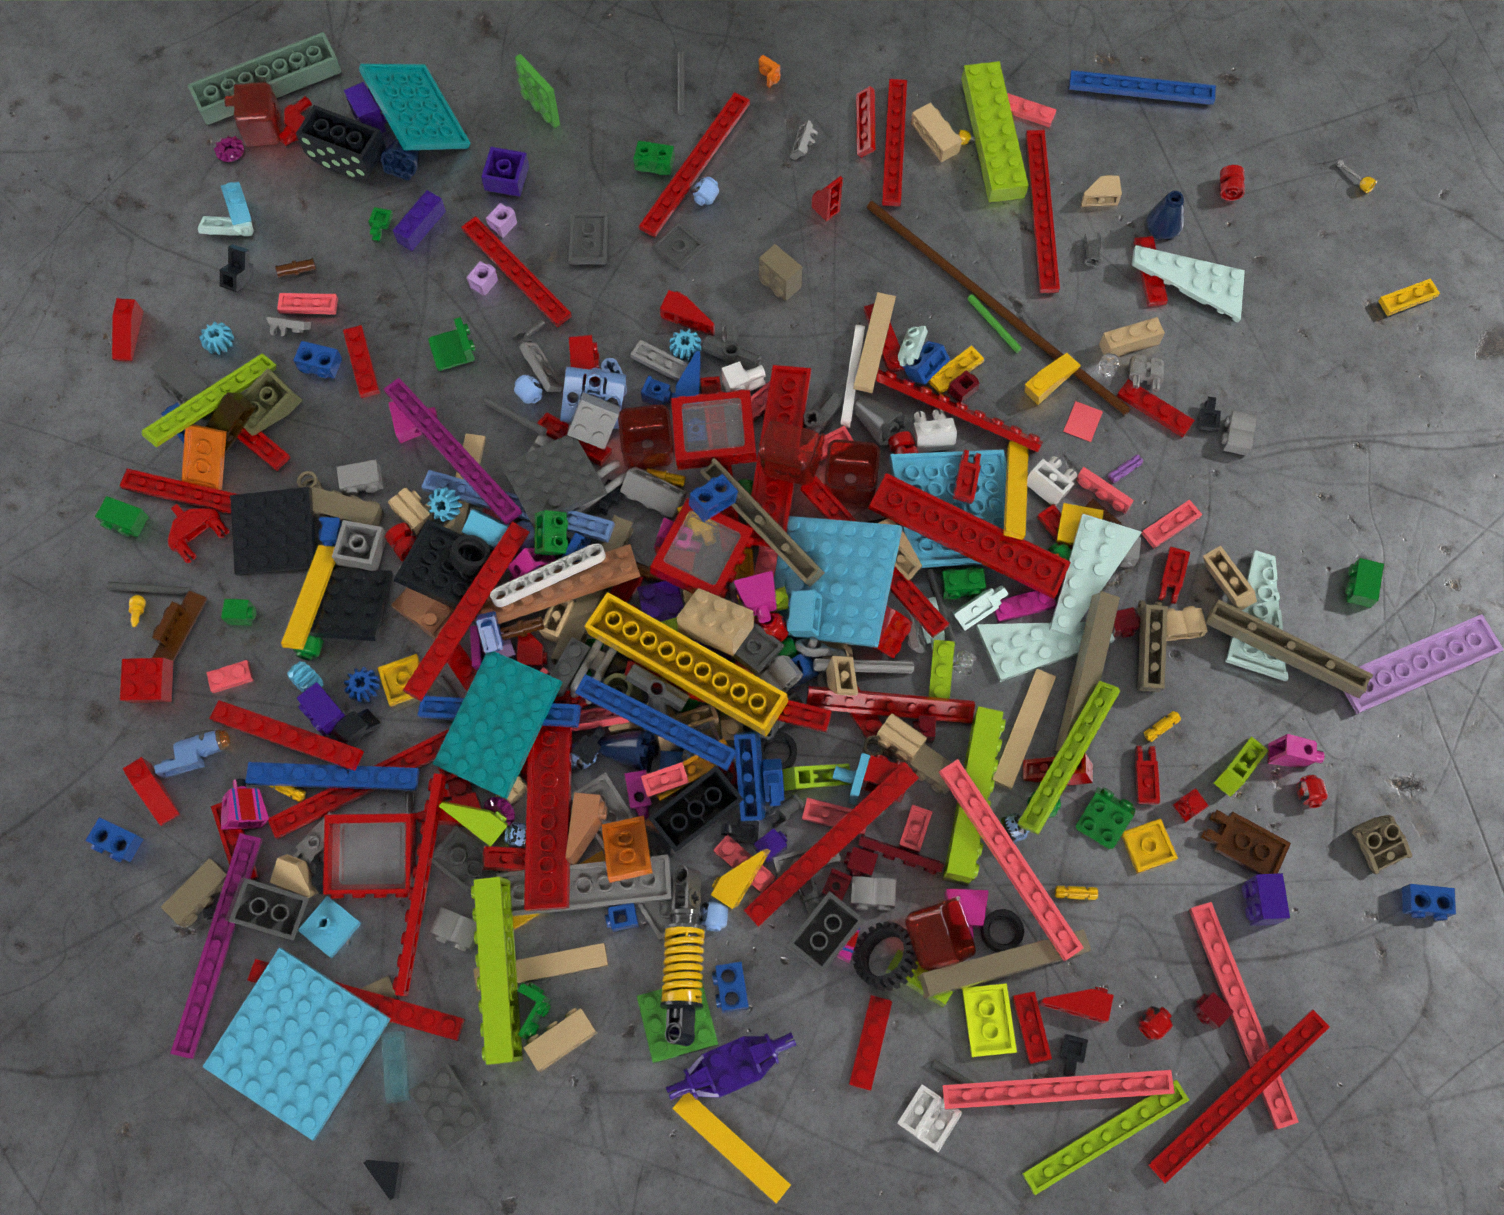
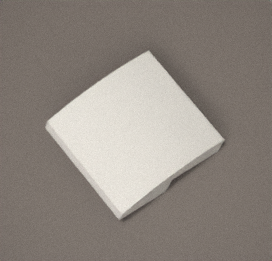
[897,1085,962,1152]

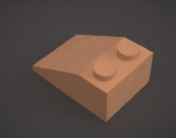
[391,588,455,640]
[566,793,608,865]

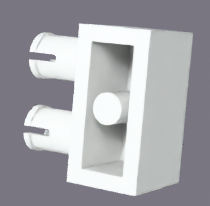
[722,362,766,392]
[913,409,957,453]
[1027,456,1077,506]

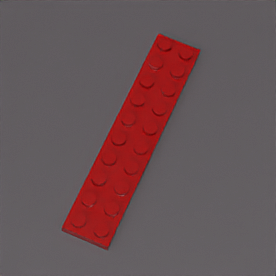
[746,365,812,547]
[868,473,1071,599]
[524,696,572,911]

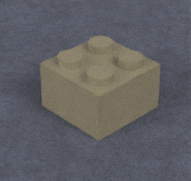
[759,244,803,301]

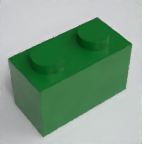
[95,496,149,537]
[1345,558,1384,608]

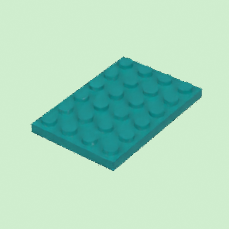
[358,64,471,150]
[433,651,563,799]

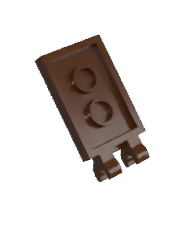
[1201,810,1291,874]

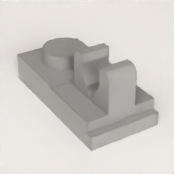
[789,120,818,160]
[267,317,311,336]
[904,610,927,654]

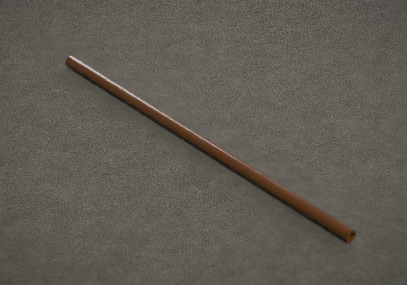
[867,201,1131,416]

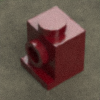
[947,370,980,403]
[912,715,936,743]
[821,868,852,901]

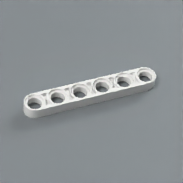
[840,325,865,428]
[490,544,606,607]

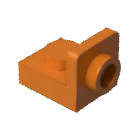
[759,55,781,88]

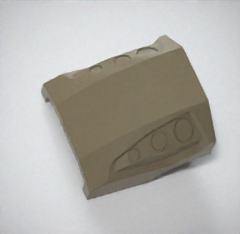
[1352,815,1413,875]

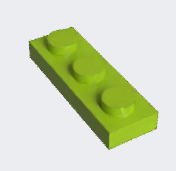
[928,640,955,699]

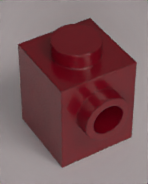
[1112,607,1140,638]
[844,846,878,878]
[1193,992,1234,1030]

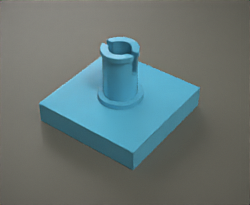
[832,753,870,805]
[298,896,361,958]

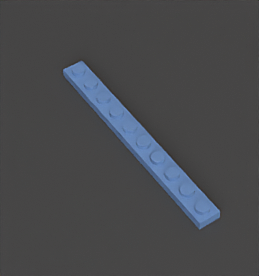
[421,470,615,543]

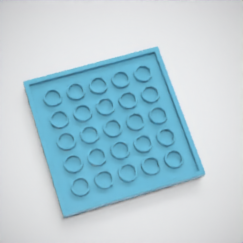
[889,450,1007,568]
[774,516,902,648]
[203,948,391,1141]

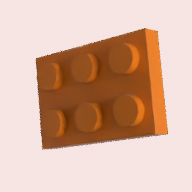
[181,424,227,490]
[602,816,653,883]

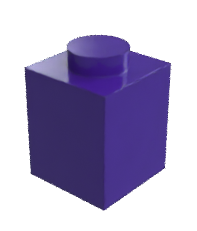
[753,828,788,865]

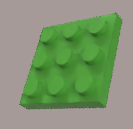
[515,54,560,128]
[637,980,718,1063]

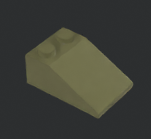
[242,368,303,436]

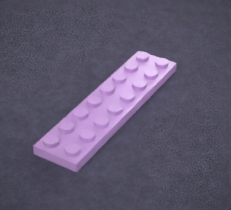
[1344,614,1504,714]

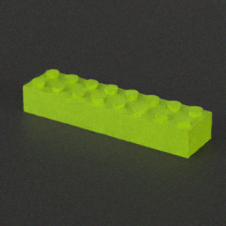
[961,61,1028,203]
[942,706,1006,886]
[471,877,523,1065]

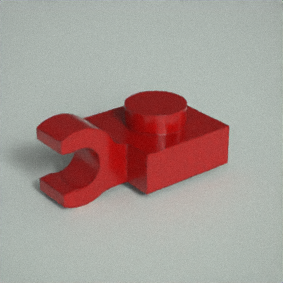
[442,778,473,802]

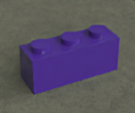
[393,190,446,251]

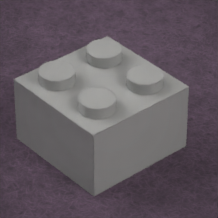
[567,392,620,449]
[332,520,386,571]

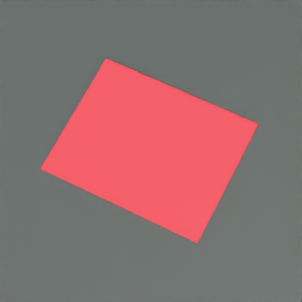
[1063,401,1103,442]

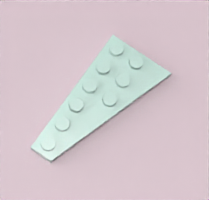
[1132,245,1245,323]
[1049,514,1142,636]
[1225,550,1288,681]
[976,622,1115,682]

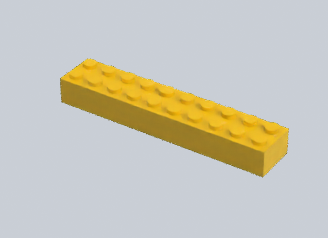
[584,592,788,737]

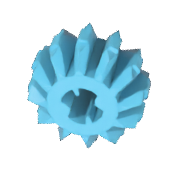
[199,321,234,355]
[669,329,702,362]
[427,487,463,522]
[287,661,323,692]

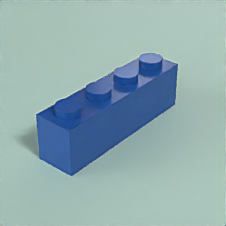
[734,731,766,821]

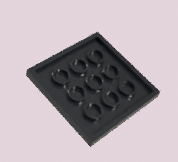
[230,487,316,576]
[394,520,493,609]
[309,567,393,641]

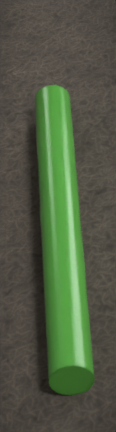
[967,294,1022,353]

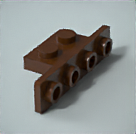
[152,591,207,663]

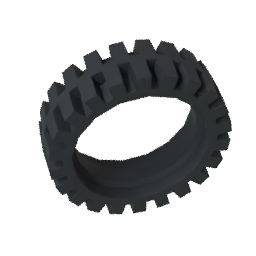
[852,921,920,991]

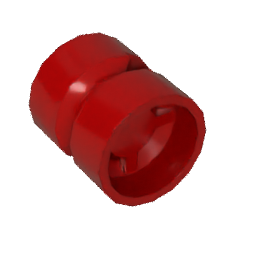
[1220,165,1245,201]
[888,431,919,454]
[385,523,417,561]

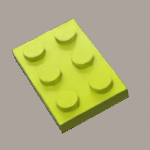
[962,983,1017,1057]

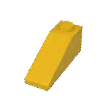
[1025,353,1081,405]
[711,849,770,909]

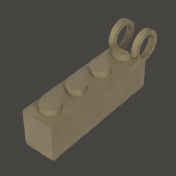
[297,471,384,526]
[1137,600,1168,692]
[862,735,952,795]

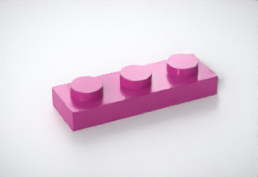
[994,591,1056,623]

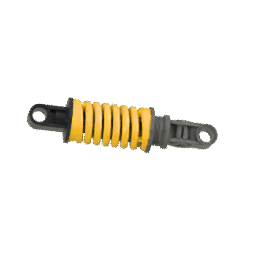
[660,865,706,1047]

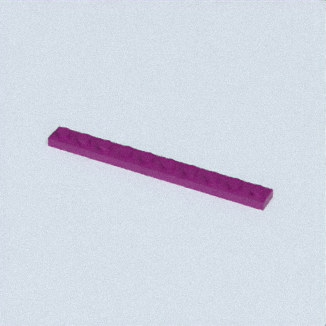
[383,378,522,525]
[170,833,263,1059]

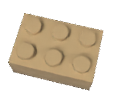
[677,588,754,656]

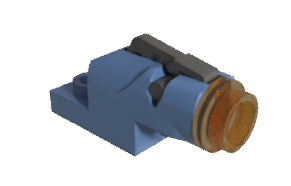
[154,729,230,778]

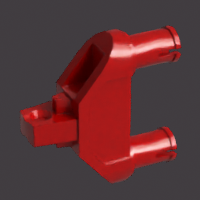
[278,96,312,146]
[168,504,230,563]

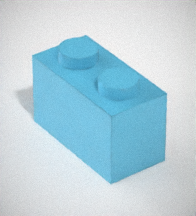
[221,182,252,225]
[462,509,510,550]
[786,590,823,637]

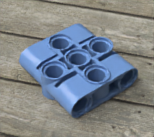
[560,366,626,429]

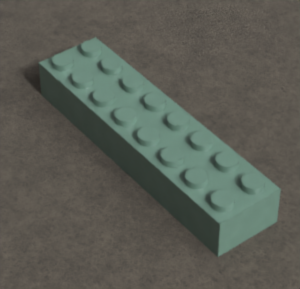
[187,32,342,125]

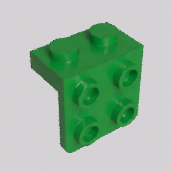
[428,317,476,371]
[1076,787,1136,849]
[517,982,551,1040]

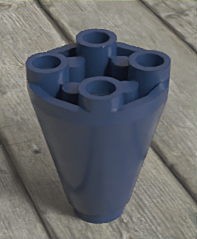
[381,139,419,180]
[1146,191,1184,239]
[597,729,658,772]

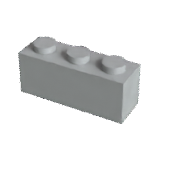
[620,466,687,518]

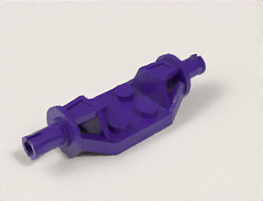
[666,1032,797,1101]

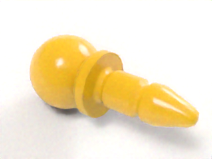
[129,595,146,627]

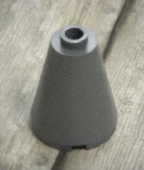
[853,396,907,447]

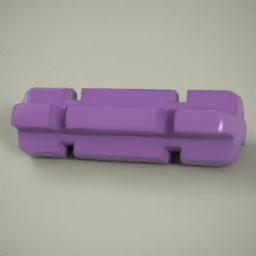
[1108,454,1143,483]

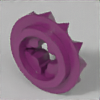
[214,135,244,162]
[482,797,515,827]

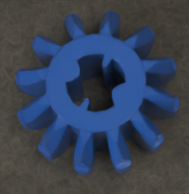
[344,667,380,703]

